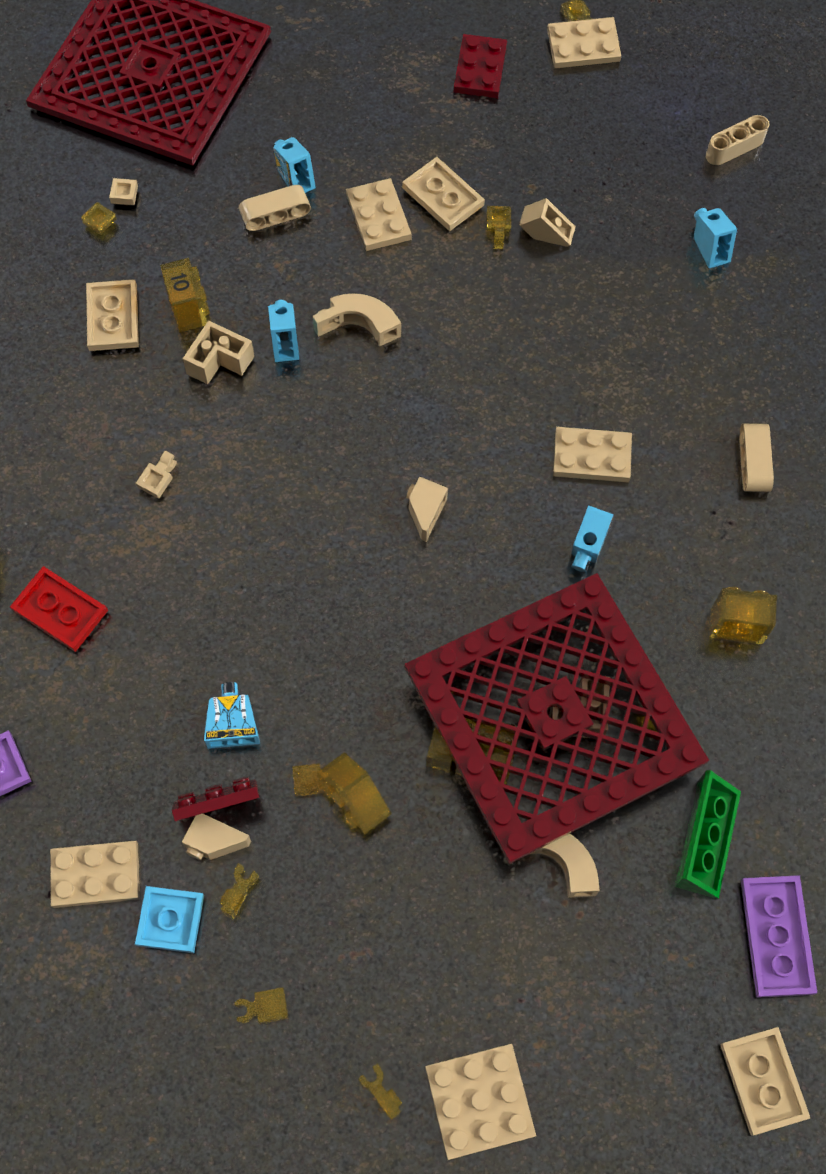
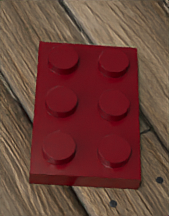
[453,34,507,98]
[172,777,259,821]

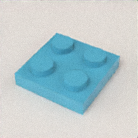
[135,886,204,953]

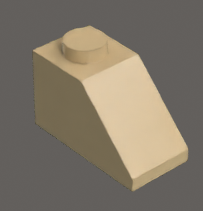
[520,198,576,247]
[406,477,448,542]
[182,814,251,860]

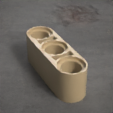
[706,115,769,165]
[238,185,311,231]
[739,423,774,492]

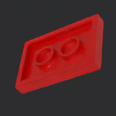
[10,566,108,652]

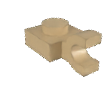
[135,451,177,499]

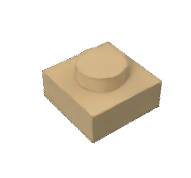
[109,178,138,205]

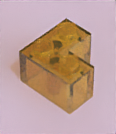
[318,752,392,834]

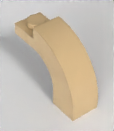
[313,294,401,346]
[530,834,600,898]

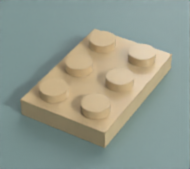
[547,17,621,68]
[402,157,485,231]
[346,178,412,251]
[86,280,139,351]
[553,427,632,482]
[50,841,140,908]
[720,1027,810,1136]

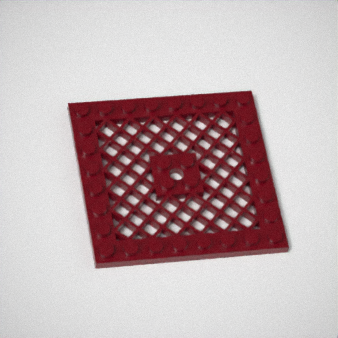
[26,0,271,166]
[404,573,709,864]

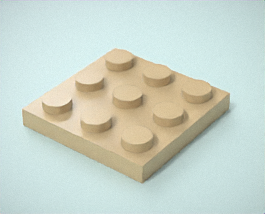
[425,1044,536,1160]

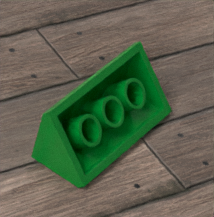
[675,770,741,898]

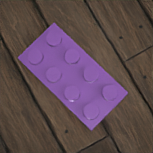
[741,876,817,998]

